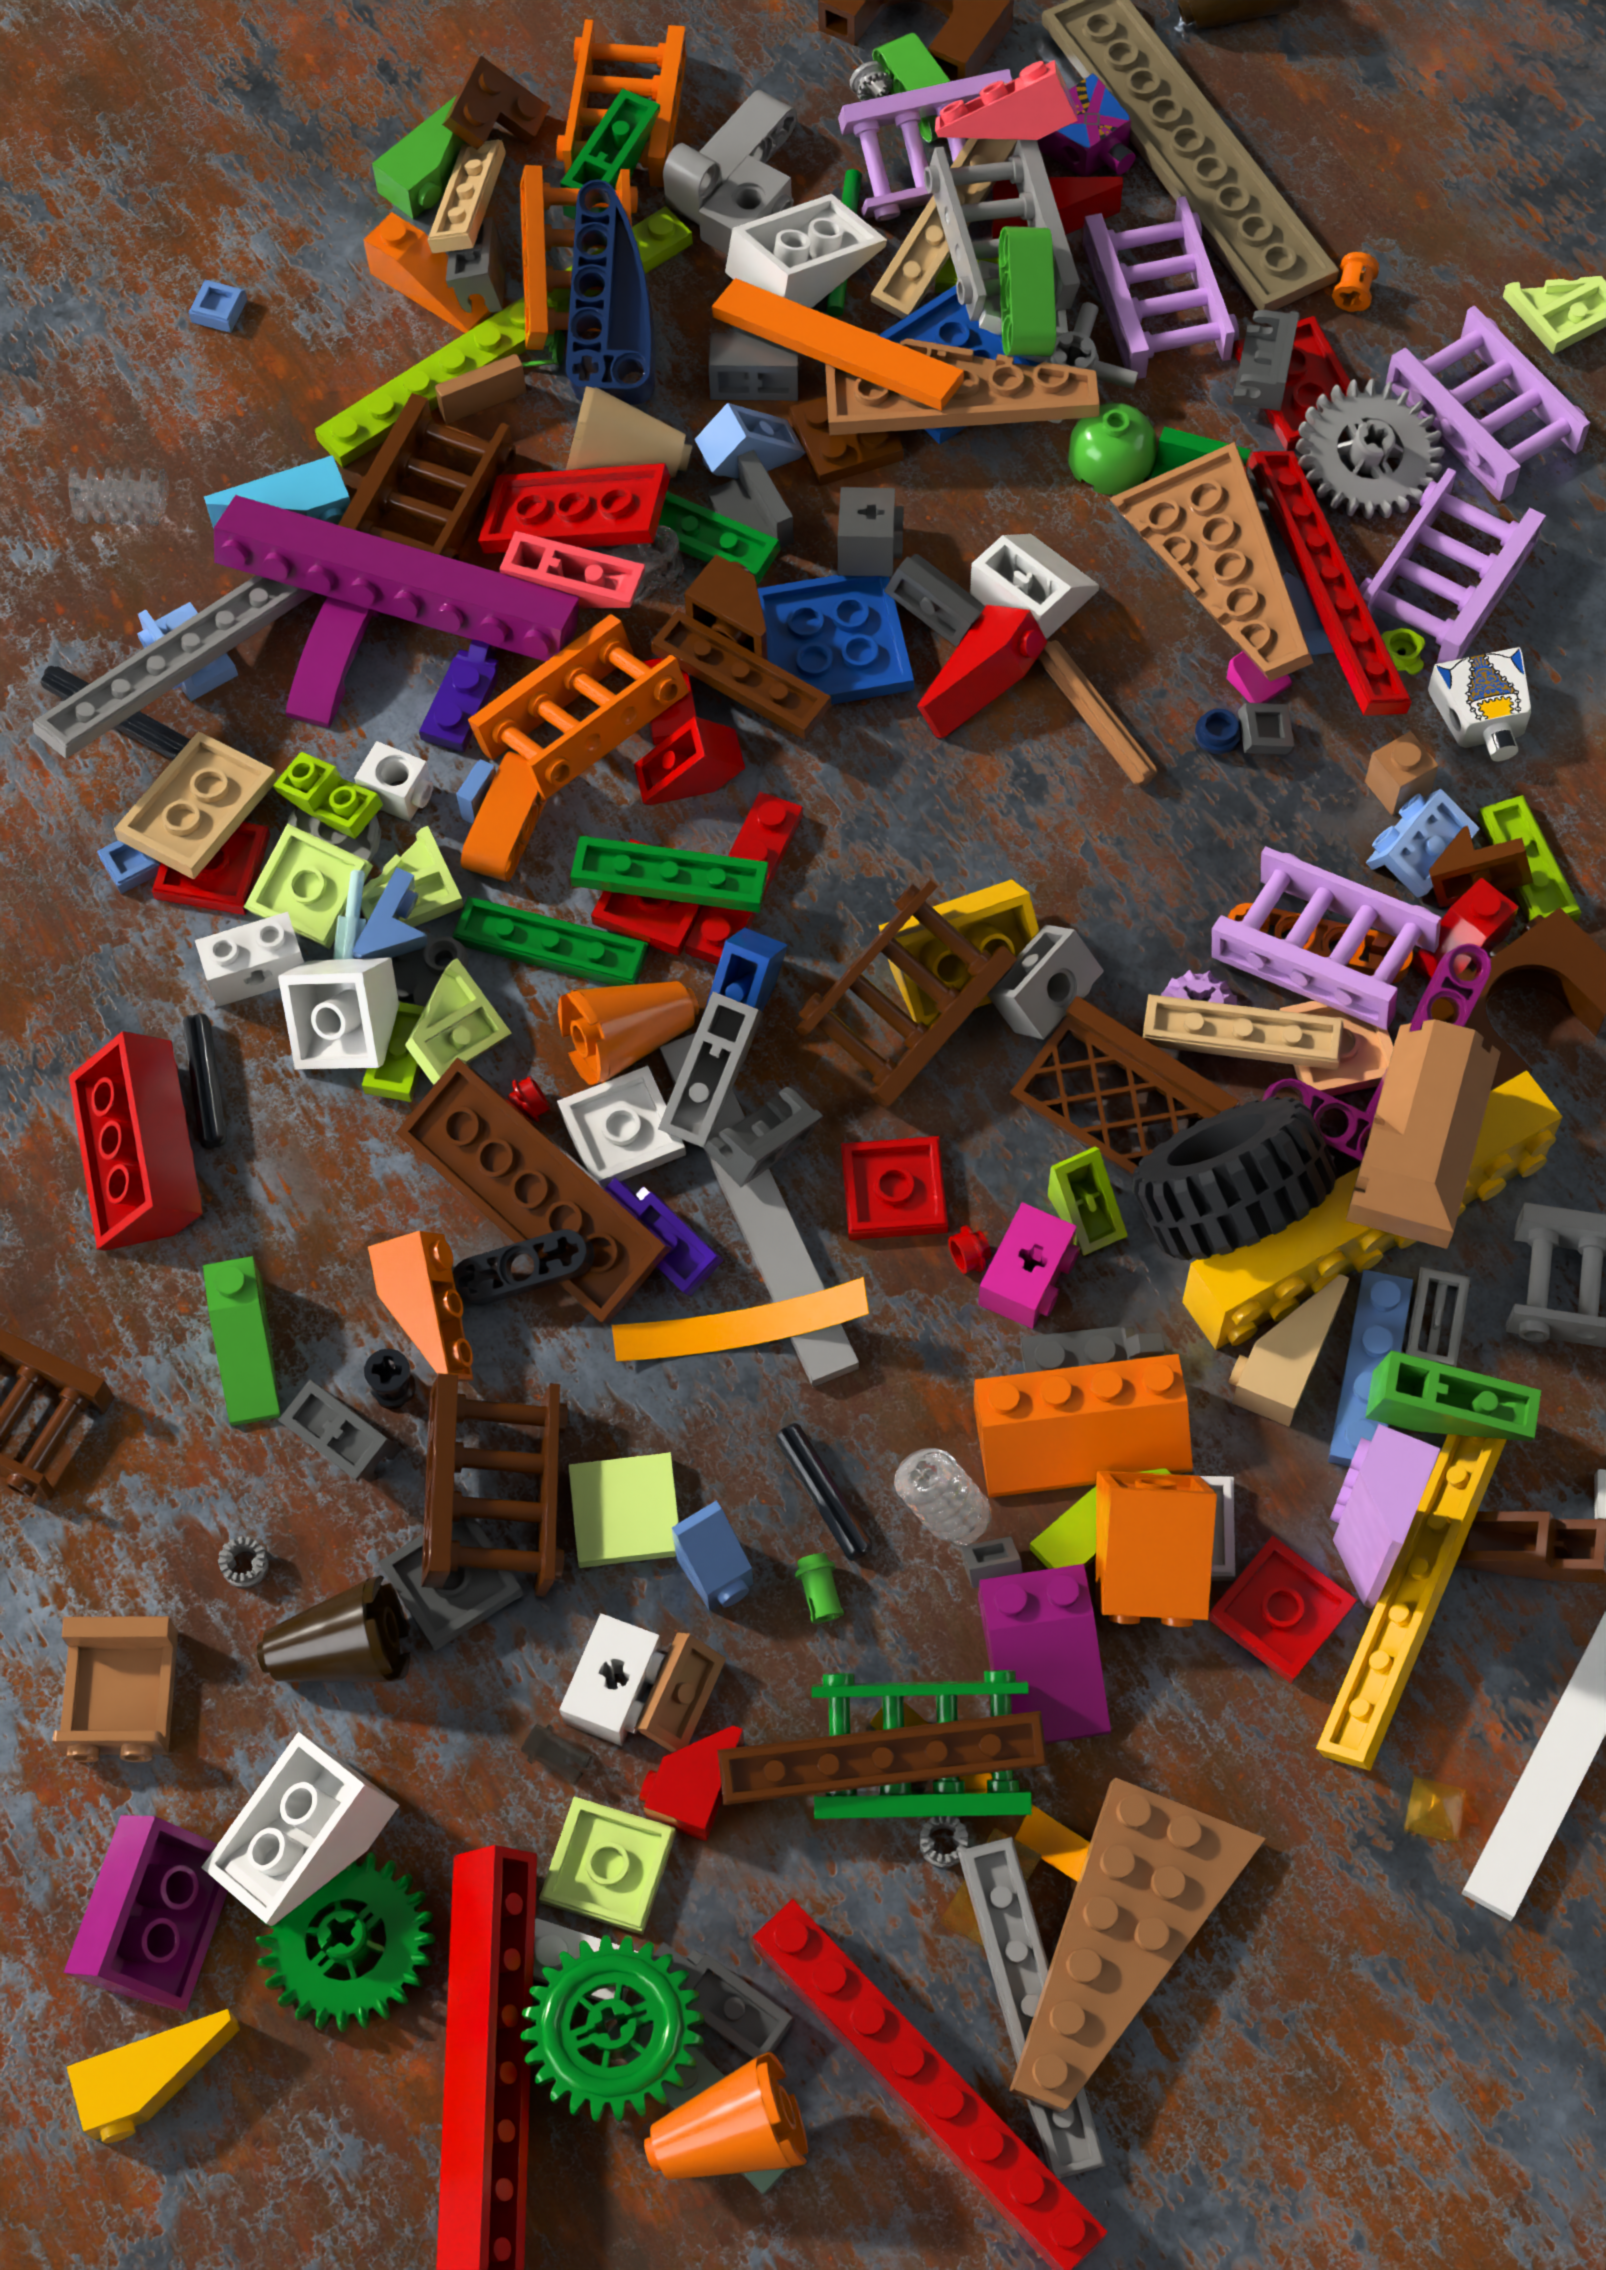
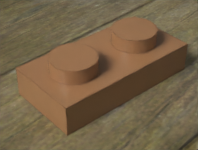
[634,1633,726,1752]

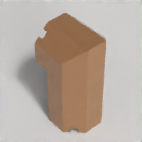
[1346,1019,1500,1249]

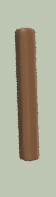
[1037,640,1158,786]

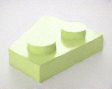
[1503,276,1606,354]

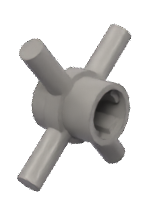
[1017,302,1138,423]

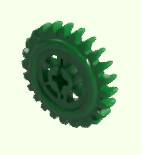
[255,1852,436,2032]
[520,1935,705,2123]

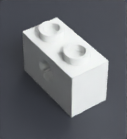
[195,912,304,1007]
[559,1613,666,1746]

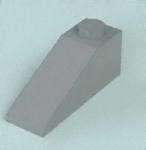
[658,992,764,1148]

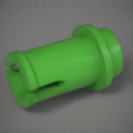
[795,1553,844,1624]

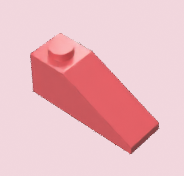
[500,531,646,609]

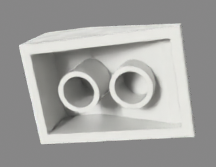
[725,194,887,308]
[201,1732,399,1926]

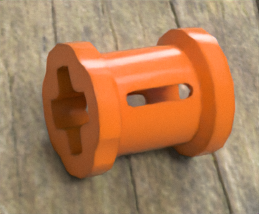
[1332,252,1380,312]

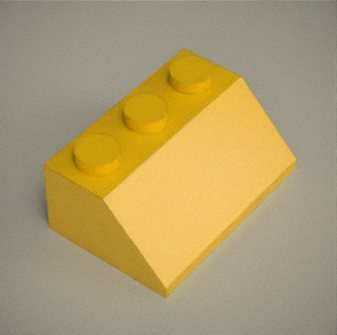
[879,879,1039,1025]

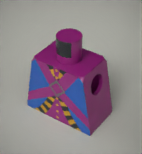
[1037,73,1135,177]

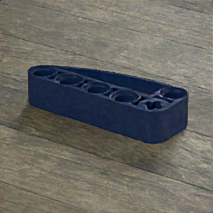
[566,180,656,405]

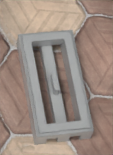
[1405,1267,1471,1367]

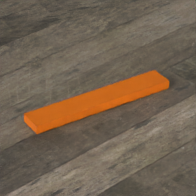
[712,278,964,411]

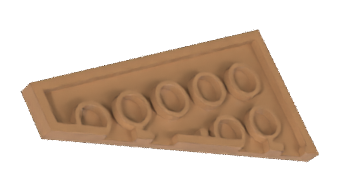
[825,332,1100,435]

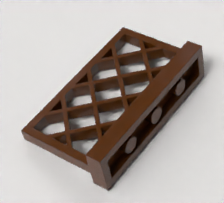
[1010,996,1239,1178]

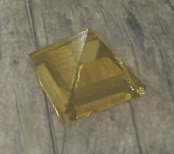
[1404,1777,1467,1843]

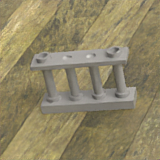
[924,139,1080,322]
[1505,1202,1606,1348]

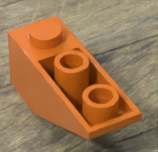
[368,1231,474,1382]

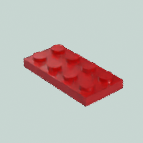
[478,463,671,554]

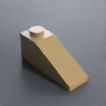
[1228,1274,1349,1427]

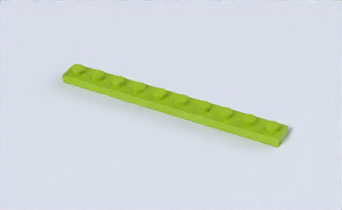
[315,206,693,468]

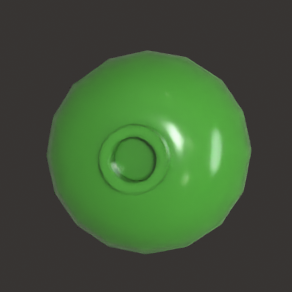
[1068,402,1157,495]

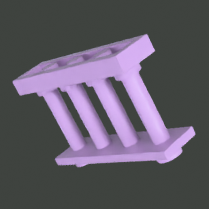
[838,69,1013,221]
[1082,196,1239,379]
[1386,305,1590,502]
[1359,468,1546,664]
[1212,846,1441,1030]

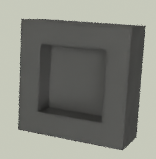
[1238,703,1295,755]
[960,1536,1023,1588]

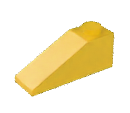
[67,2009,240,2143]

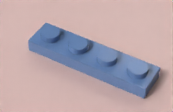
[1328,1269,1413,1467]

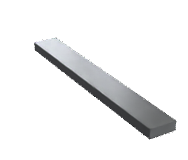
[33,575,315,759]
[660,1033,859,1388]

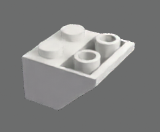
[970,534,1099,639]

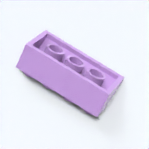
[1330,1424,1440,1610]

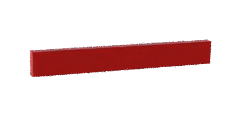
[1249,451,1412,716]

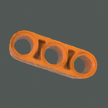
[461,752,547,882]

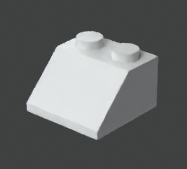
[278,958,399,1069]

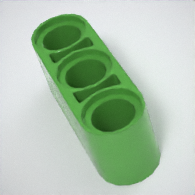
[872,33,951,143]
[998,226,1056,357]

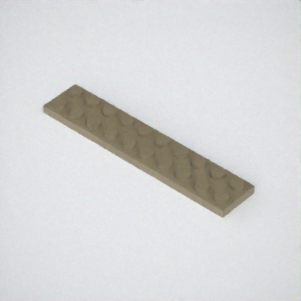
[1042,0,1339,311]

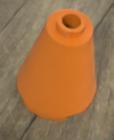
[558,981,699,1085]
[644,2052,808,2180]

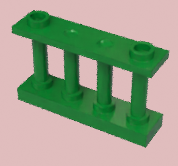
[811,1670,1032,1819]

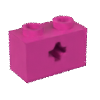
[978,1202,1081,1329]

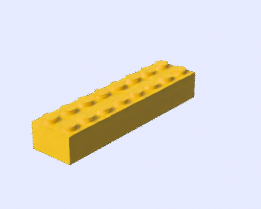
[1182,1070,1563,1350]

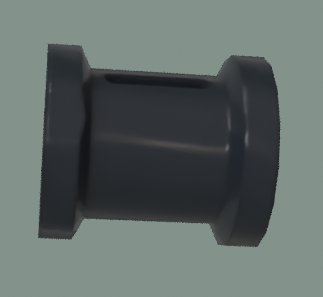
[364,1348,416,1409]

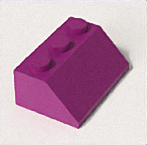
[63,1815,228,2012]

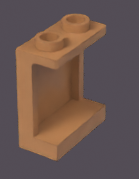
[53,1616,179,1763]

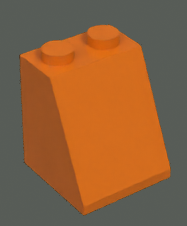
[1095,1470,1217,1627]

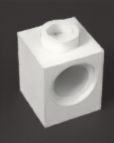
[354,741,433,822]

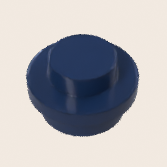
[1195,708,1241,754]

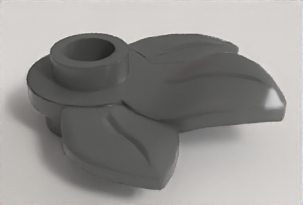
[392,928,469,1007]

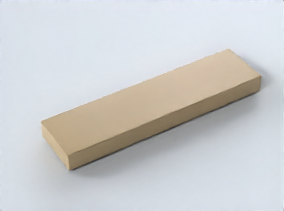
[427,139,506,254]
[1142,994,1344,1070]

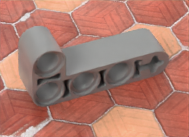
[663,90,798,225]

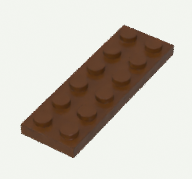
[396,1057,672,1324]

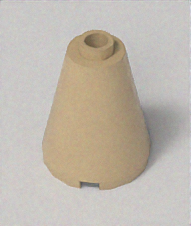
[566,386,692,478]

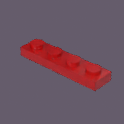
[685,791,803,965]

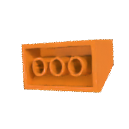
[973,1354,1193,1498]

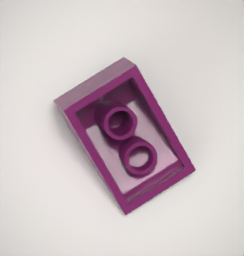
[978,1564,1111,1744]

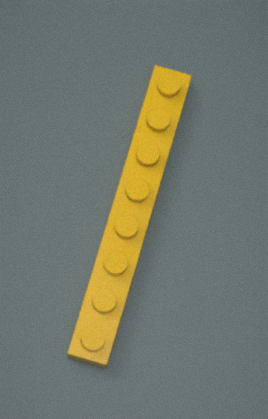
[1316,1434,1507,1771]

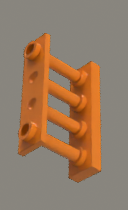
[556,19,687,187]
[520,165,638,350]
[468,614,689,800]

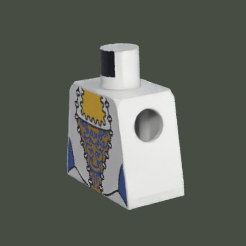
[1428,647,1531,761]

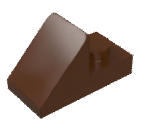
[1429,825,1534,908]

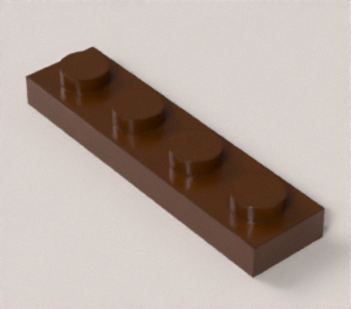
[651,610,831,740]

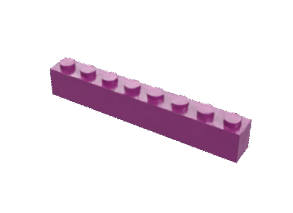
[214,495,580,661]

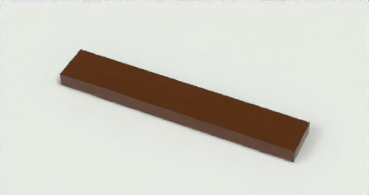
[718,1711,1048,1805]

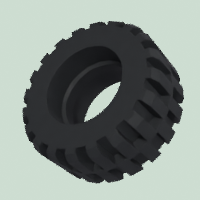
[1132,1097,1337,1261]

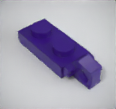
[419,639,499,753]
[605,1177,724,1297]

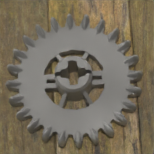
[1296,378,1444,519]

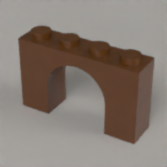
[818,0,1014,81]
[1413,907,1606,1091]

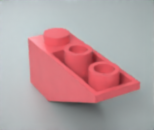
[935,60,1078,140]

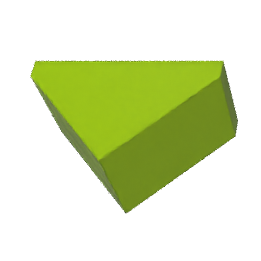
[1048,1146,1128,1256]

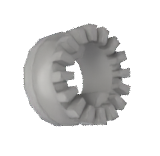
[850,61,893,101]
[218,1536,269,1588]
[919,1816,968,1868]

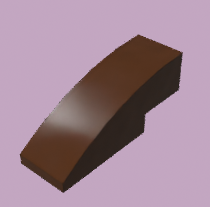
[1455,1511,1606,1584]

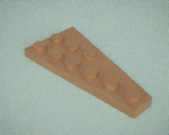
[1109,442,1314,682]
[1009,1777,1266,2113]

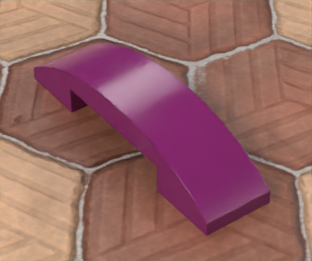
[285,597,381,729]

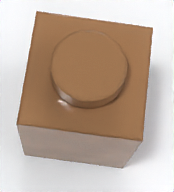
[1365,731,1439,816]

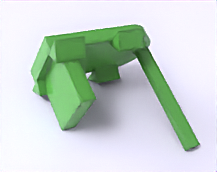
[522,330,566,367]

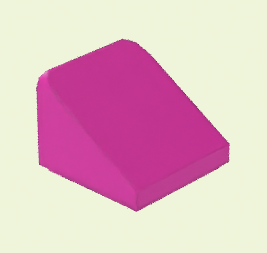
[1226,651,1292,703]

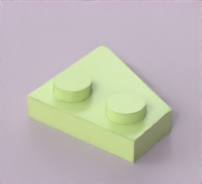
[361,826,464,927]
[405,958,511,1085]

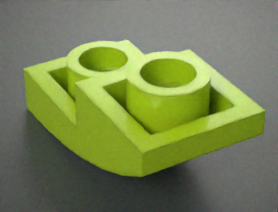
[273,752,383,839]

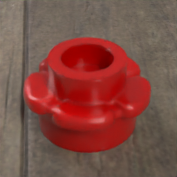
[507,1076,550,1122]
[948,1225,991,1274]

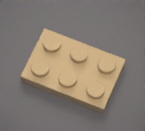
[114,731,277,879]

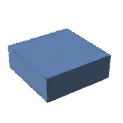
[188,279,248,333]
[456,759,496,824]
[97,840,160,894]

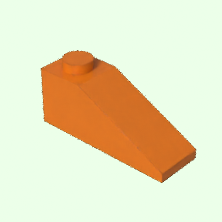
[363,212,493,333]

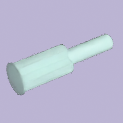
[333,870,367,960]

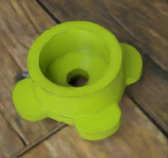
[1381,628,1425,675]

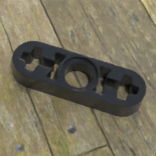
[452,1229,594,1305]

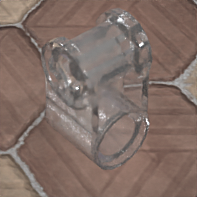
[605,526,684,609]

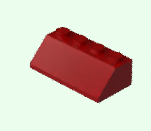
[69,1031,203,1251]

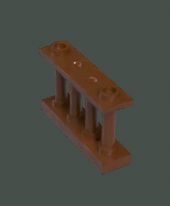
[338,393,516,561]
[795,880,1018,1107]
[0,1329,115,1501]
[421,1373,568,1596]

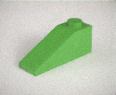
[372,95,466,219]
[203,1256,281,1426]
[1365,1350,1541,1441]

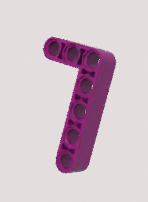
[1262,944,1491,1165]

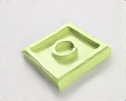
[244,824,373,950]
[569,1452,679,1568]
[539,1797,677,1935]

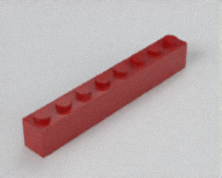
[436,1845,537,2270]
[752,1898,1108,2270]

